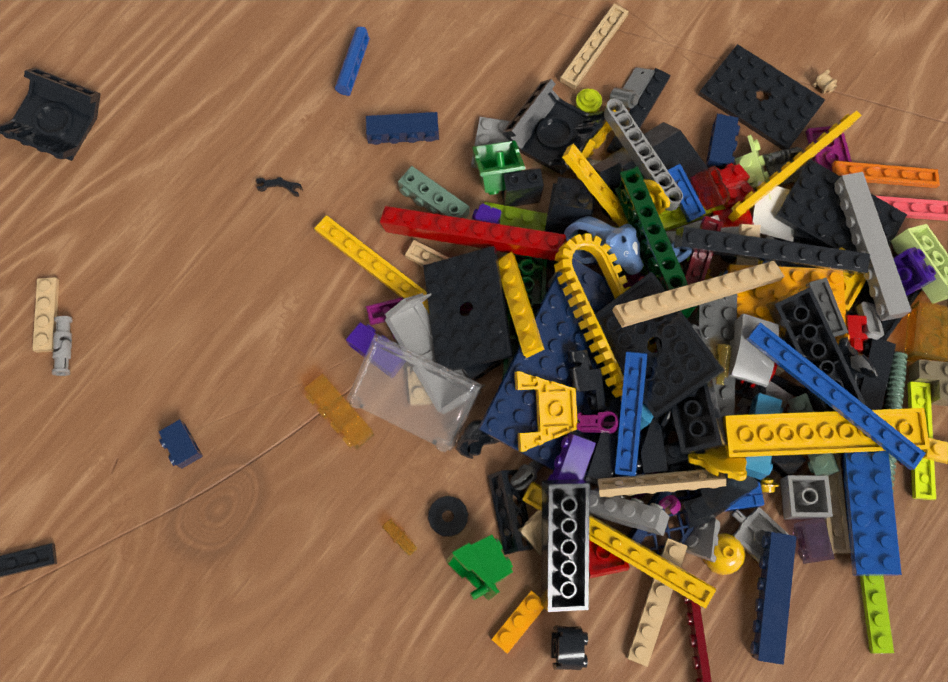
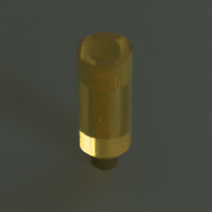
[715,344,732,385]

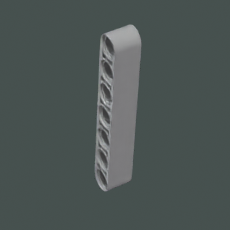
[604,98,683,211]

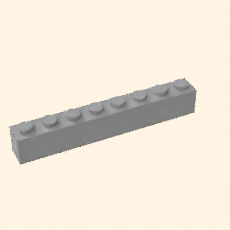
[834,172,911,321]

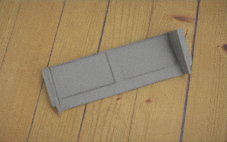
[385,293,485,415]

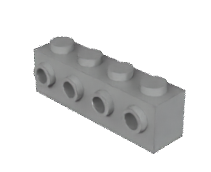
[589,488,670,536]

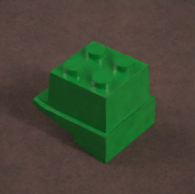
[472,140,525,195]
[446,535,513,600]

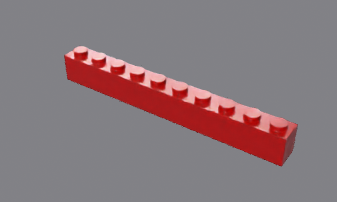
[380,206,567,261]

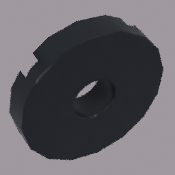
[428,496,468,537]

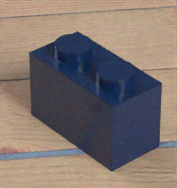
[159,419,203,469]

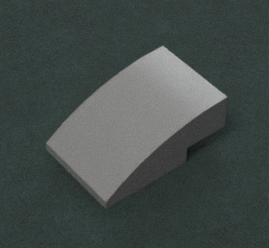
[730,314,779,387]

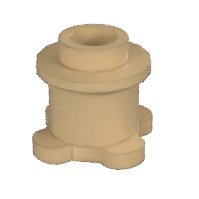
[813,69,837,94]

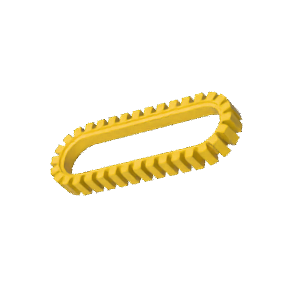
[554,233,657,404]

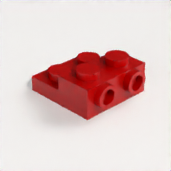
[706,163,755,209]

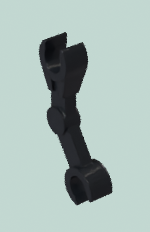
[256,177,303,197]

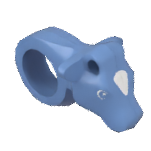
[564,216,644,275]

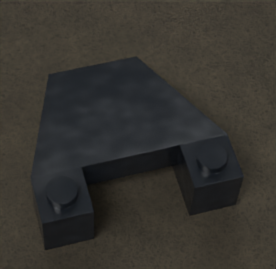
[664,441,759,529]

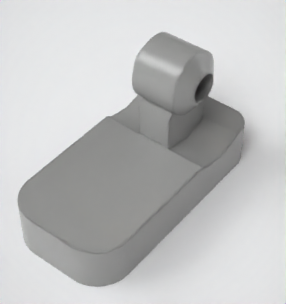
[856,302,884,341]

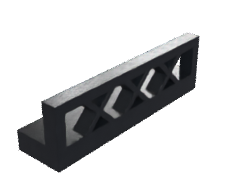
[488,470,534,555]

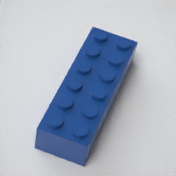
[841,451,902,576]

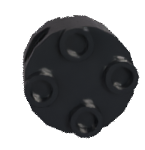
[551,625,588,670]

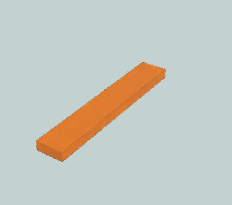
[832,161,940,188]

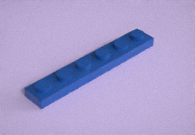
[615,351,648,476]

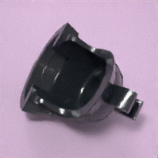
[456,419,500,459]

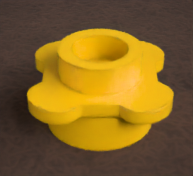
[759,478,779,493]

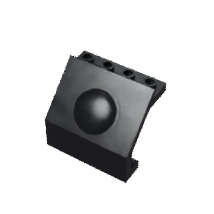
[0,67,101,161]
[502,79,605,175]
[607,122,711,210]

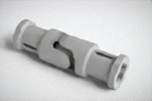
[52,316,73,376]

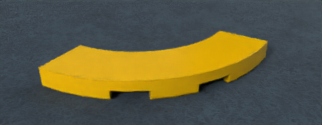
[582,110,616,158]

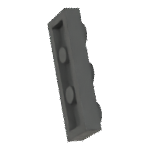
[806,277,848,337]

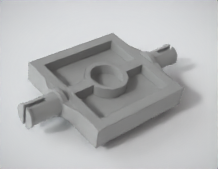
[732,507,789,563]

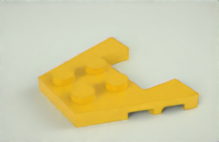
[515,371,577,452]

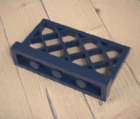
[627,472,699,555]

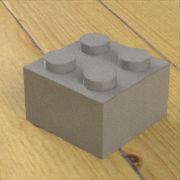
[780,475,833,520]

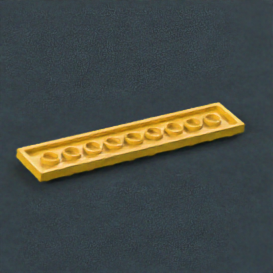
[723,408,930,458]

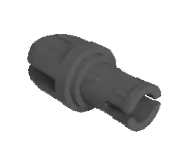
[511,460,543,490]

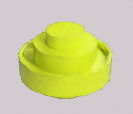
[576,89,602,113]

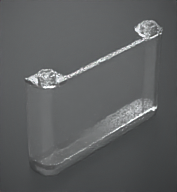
[347,334,482,452]

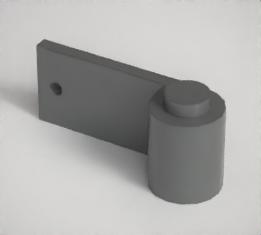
[610,67,655,109]

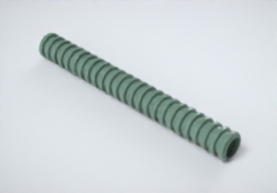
[883,352,908,491]

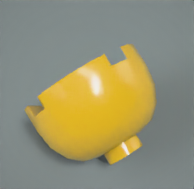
[703,533,745,575]

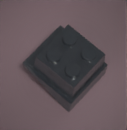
[545,177,595,236]

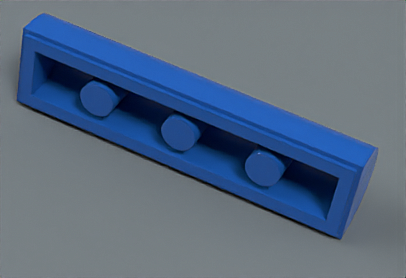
[335,27,370,96]

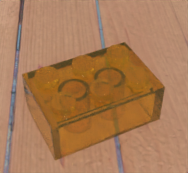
[904,300,948,362]

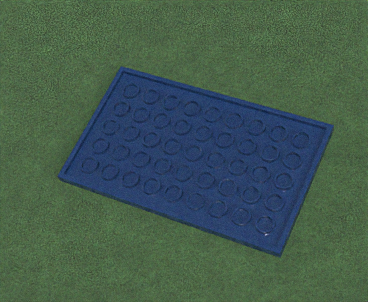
[478,258,650,480]

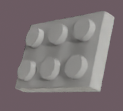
[471,117,511,168]

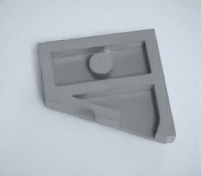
[684,518,720,563]

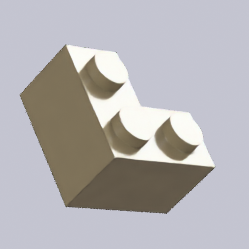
[909,359,948,406]

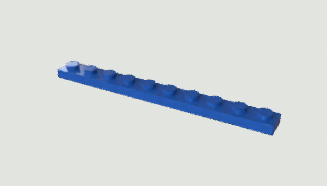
[746,322,926,470]

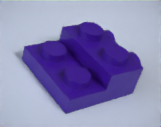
[893,247,936,296]

